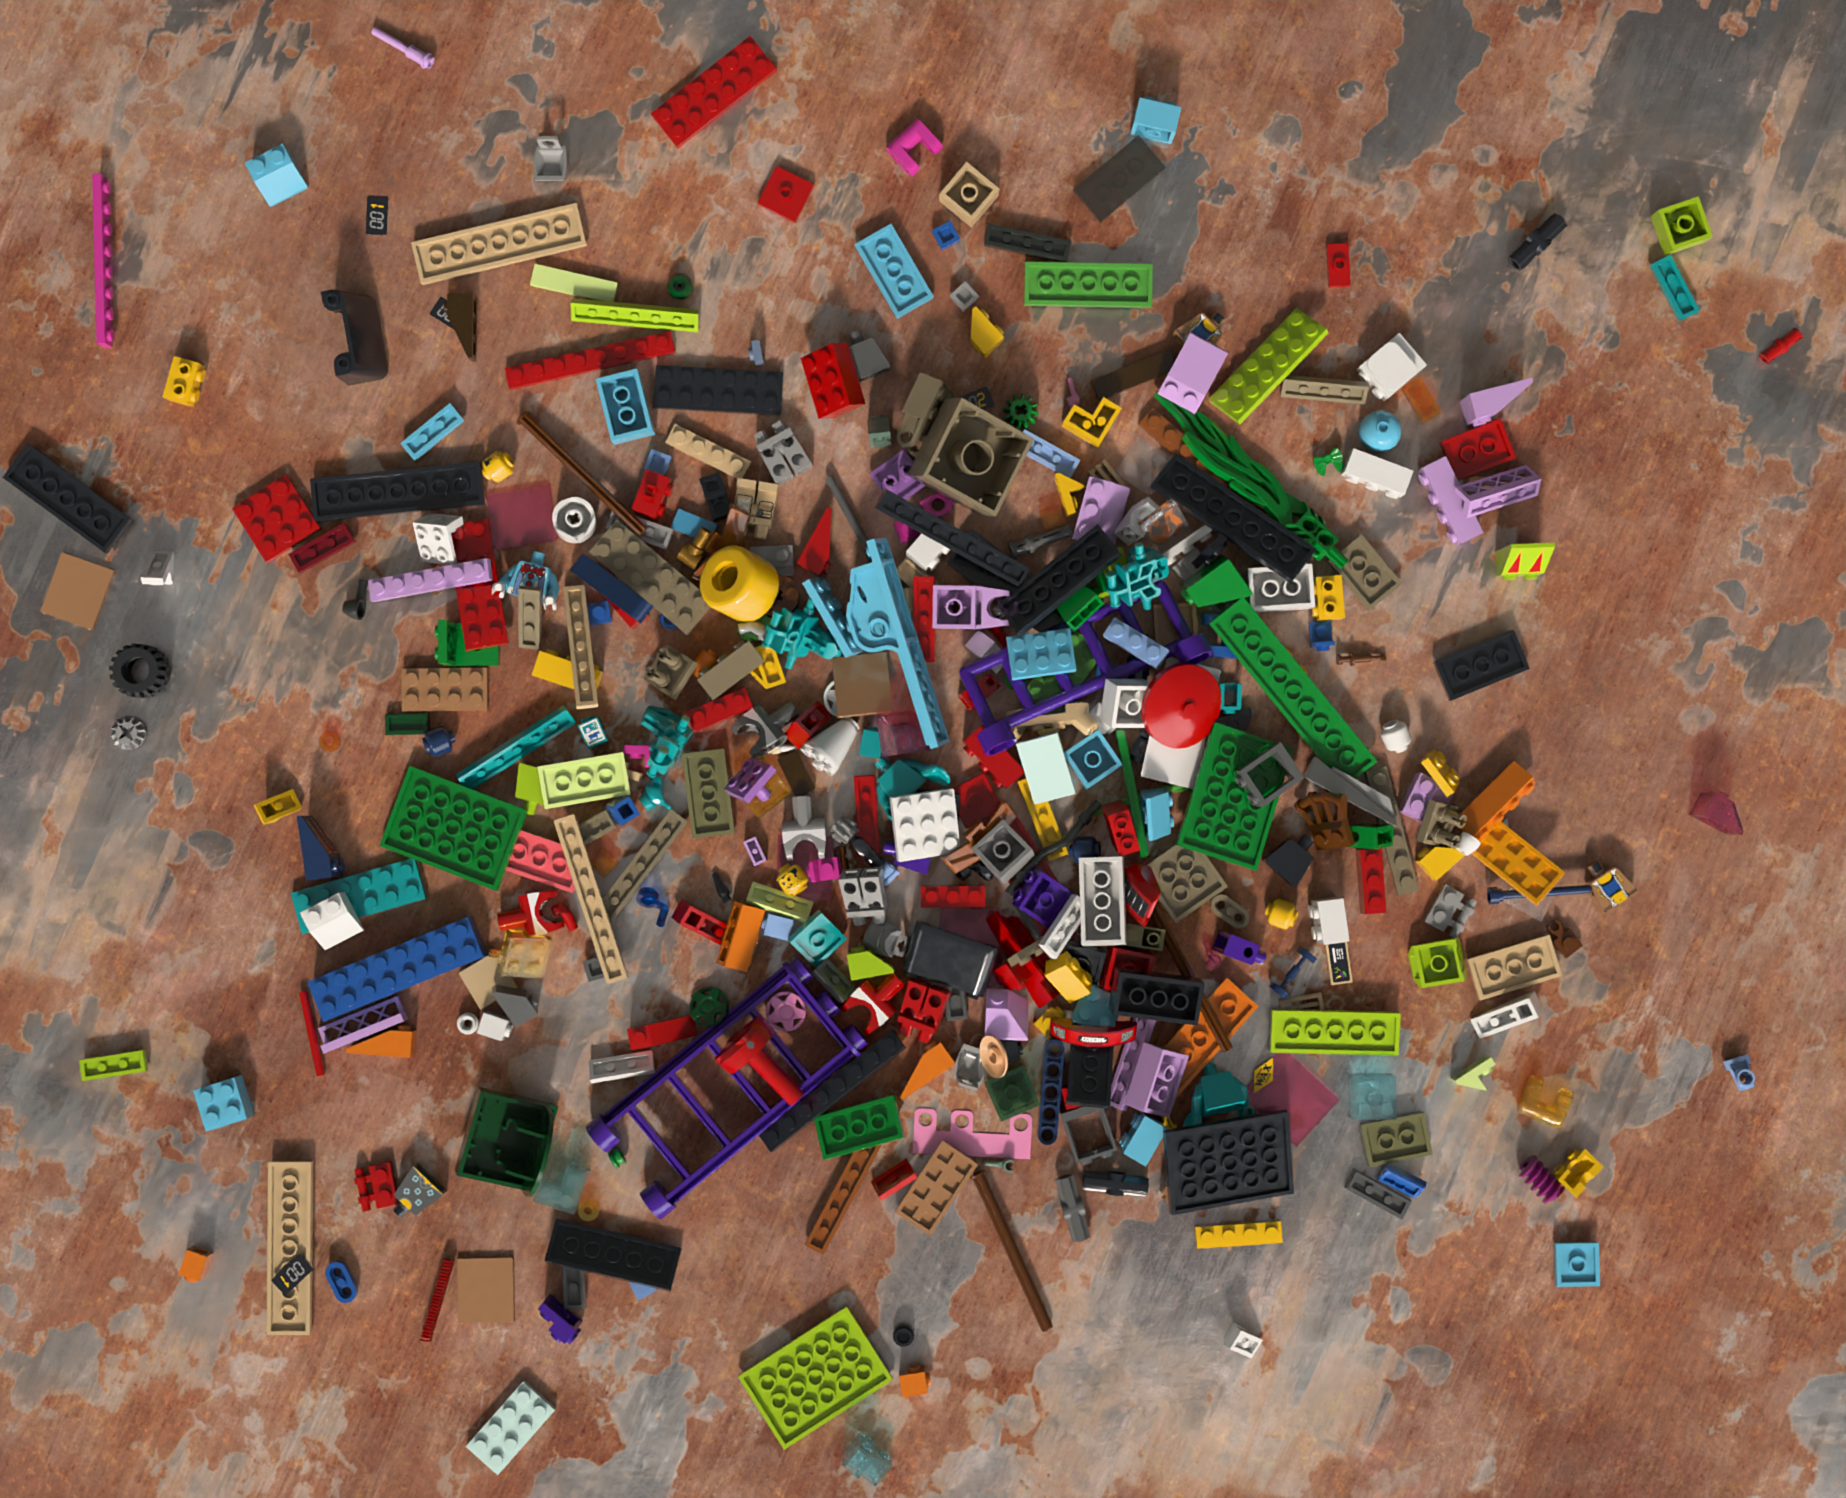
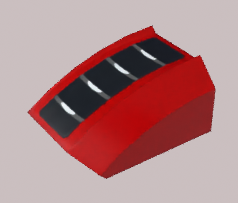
[1124,864,1161,927]

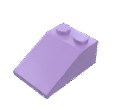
[1158,332,1229,414]
[1460,378,1533,427]

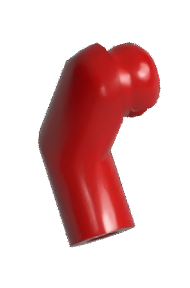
[551,903,578,931]

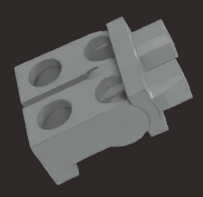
[754,420,813,486]
[838,867,889,926]

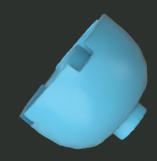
[1358,410,1402,454]

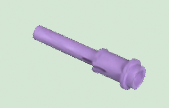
[371,26,435,69]

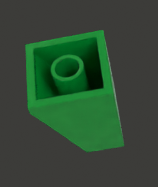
[1180,554,1253,607]

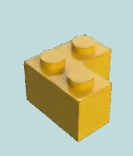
[1062,397,1122,448]

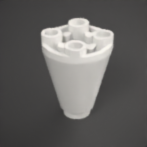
[800,717,860,776]

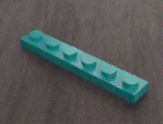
[456,705,576,789]

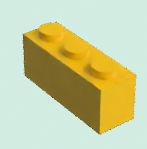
[532,649,603,690]

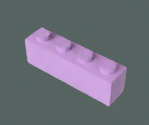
[1418,456,1484,546]

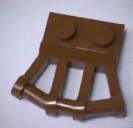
[1294,790,1355,851]

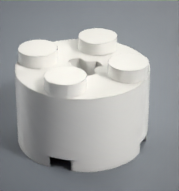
[552,497,597,543]

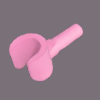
[1066,378,1080,409]

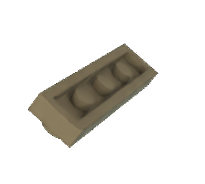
[1280,375,1369,405]

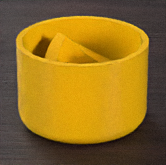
[700,545,779,622]

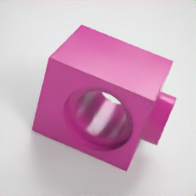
[920,492,954,518]

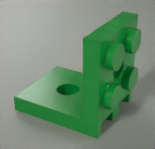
[435,620,500,666]

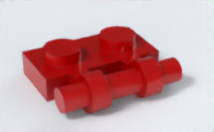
[354,1161,399,1212]

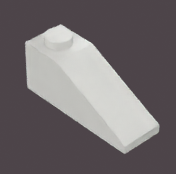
[1471,991,1544,1039]

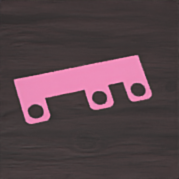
[913,1108,1032,1159]

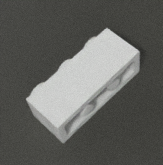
[1341,448,1413,499]

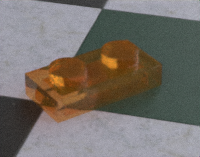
[1400,376,1442,425]

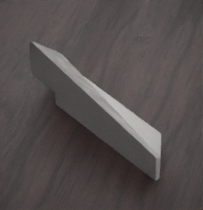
[1303,756,1397,826]

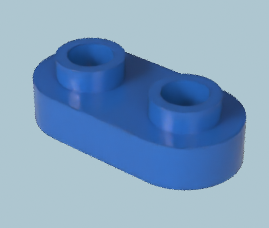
[325,1260,358,1303]

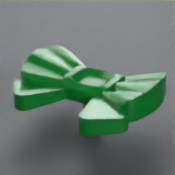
[1313,447,1344,476]

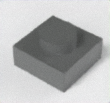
[583,957,604,982]

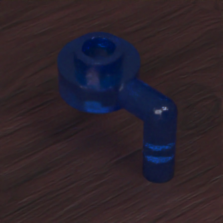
[636,887,669,927]

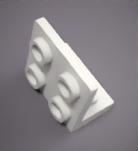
[413,513,464,565]

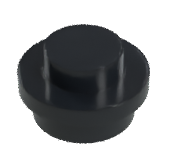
[893,1324,914,1347]

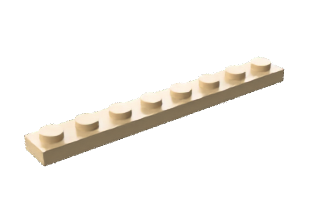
[554,814,628,984]

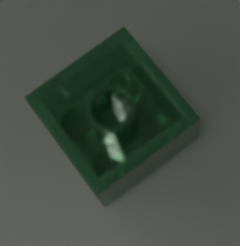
[984,1062,1041,1122]

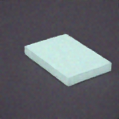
[1016,732,1076,805]

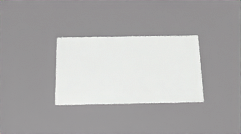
[1141,657,1221,789]

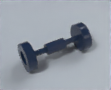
[1269,946,1317,1000]

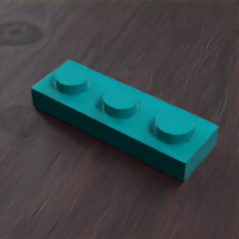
[1649,254,1700,322]

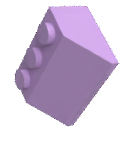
[1072,476,1130,545]
[1124,1042,1189,1117]

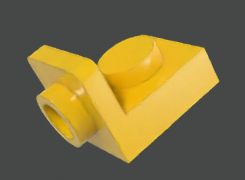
[1033,1005,1067,1039]

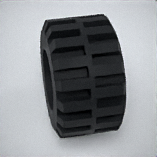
[109,643,171,698]

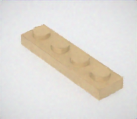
[665,424,751,479]

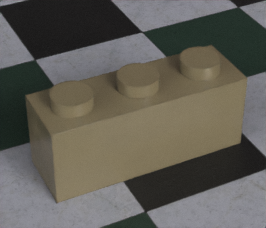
[697,640,765,700]

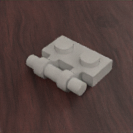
[1423,884,1477,938]

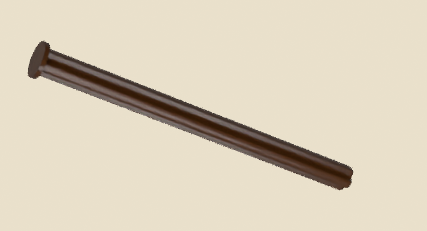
[516,411,646,536]
[1150,904,1233,1052]
[970,1170,1053,1332]

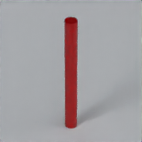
[299,991,325,1076]

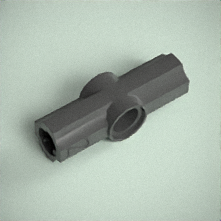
[1055,1174,1091,1242]

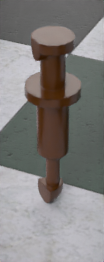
[1336,652,1387,666]

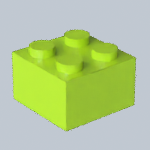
[1650,196,1713,256]

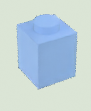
[761,913,795,941]

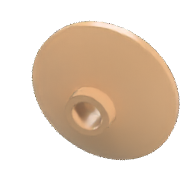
[980,1035,1008,1078]

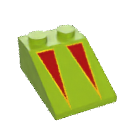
[1495,543,1555,580]

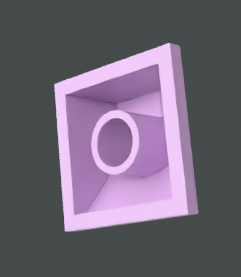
[985,989,1028,1041]

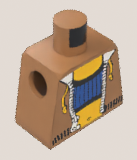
[1172,312,1225,347]
[1585,860,1639,915]

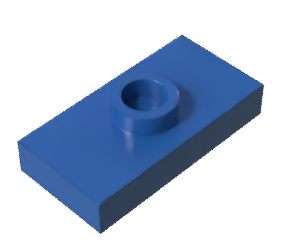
[1377,1163,1427,1199]

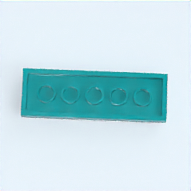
[290,858,427,934]

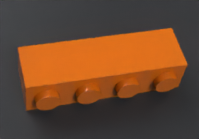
[1455,761,1535,841]

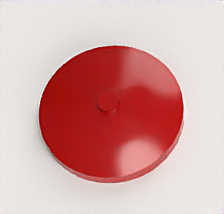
[1141,663,1221,749]

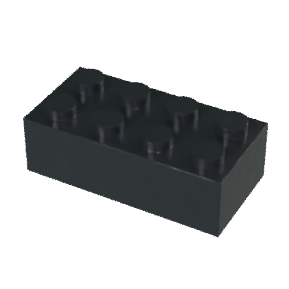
[1108,967,1205,1026]

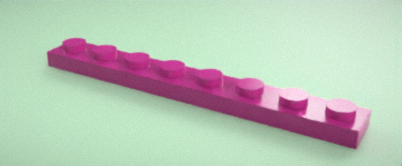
[92,174,115,348]

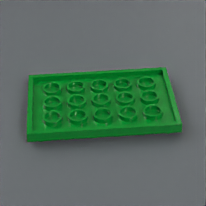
[1175,722,1294,871]
[379,766,528,891]

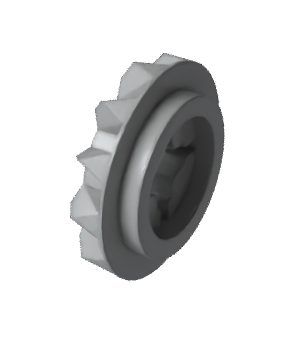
[111,716,146,750]

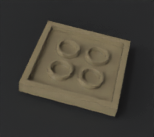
[1145,845,1228,924]

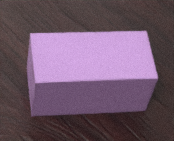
[743,836,767,866]

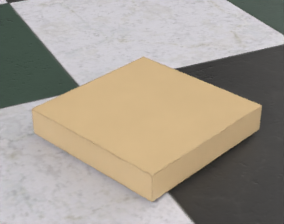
[459,951,518,1010]

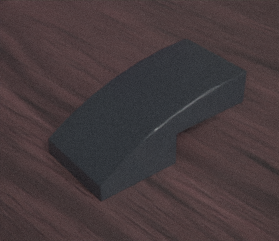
[699,472,730,522]

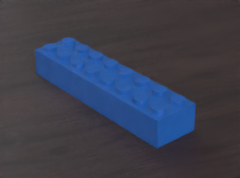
[307,916,488,1022]

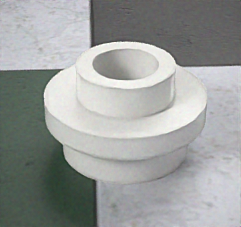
[457,1013,479,1034]

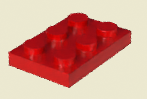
[1440,418,1516,481]

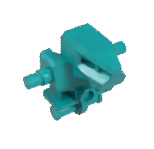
[1106,542,1169,610]
[761,598,842,670]
[641,706,694,778]

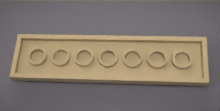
[411,203,587,285]
[267,1161,313,1335]

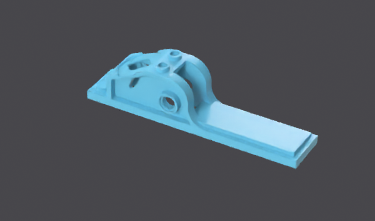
[846,538,950,749]

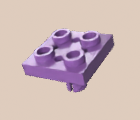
[724,757,777,803]

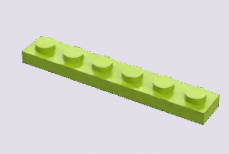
[571,298,699,332]

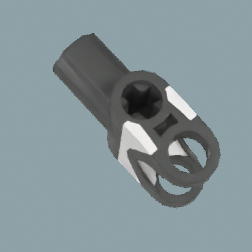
[731,701,799,759]

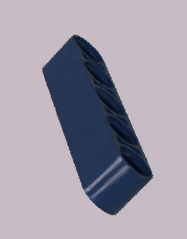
[569,553,654,623]
[1037,1038,1065,1145]

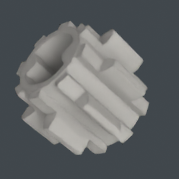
[830,816,859,844]

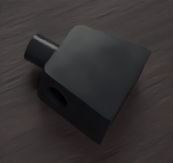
[1262,834,1314,888]

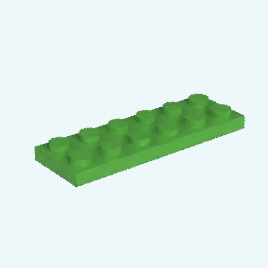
[1024,262,1153,308]

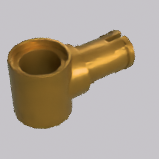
[676,527,712,571]

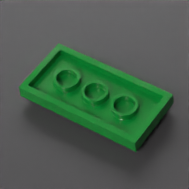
[814,1095,906,1160]

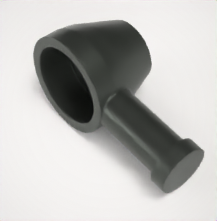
[342,579,368,620]

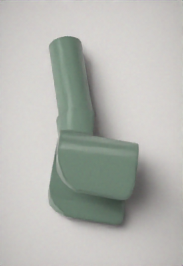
[984,1158,1015,1173]

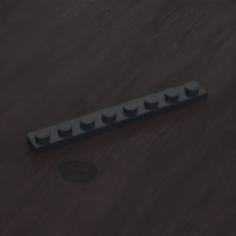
[874,489,1030,587]
[759,1030,907,1152]

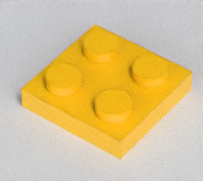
[1421,748,1460,797]

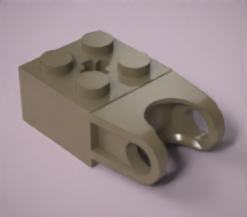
[897,372,955,457]

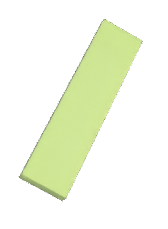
[530,264,618,302]

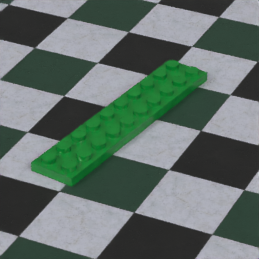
[1209,598,1378,778]

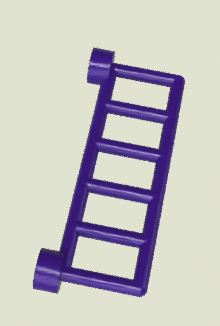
[959,579,1213,756]

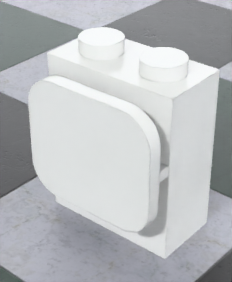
[1357,333,1427,401]

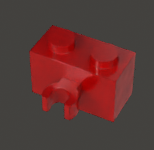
[631,469,674,521]

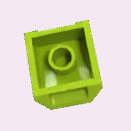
[1408,937,1467,988]

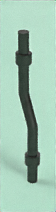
[1005,800,1102,896]

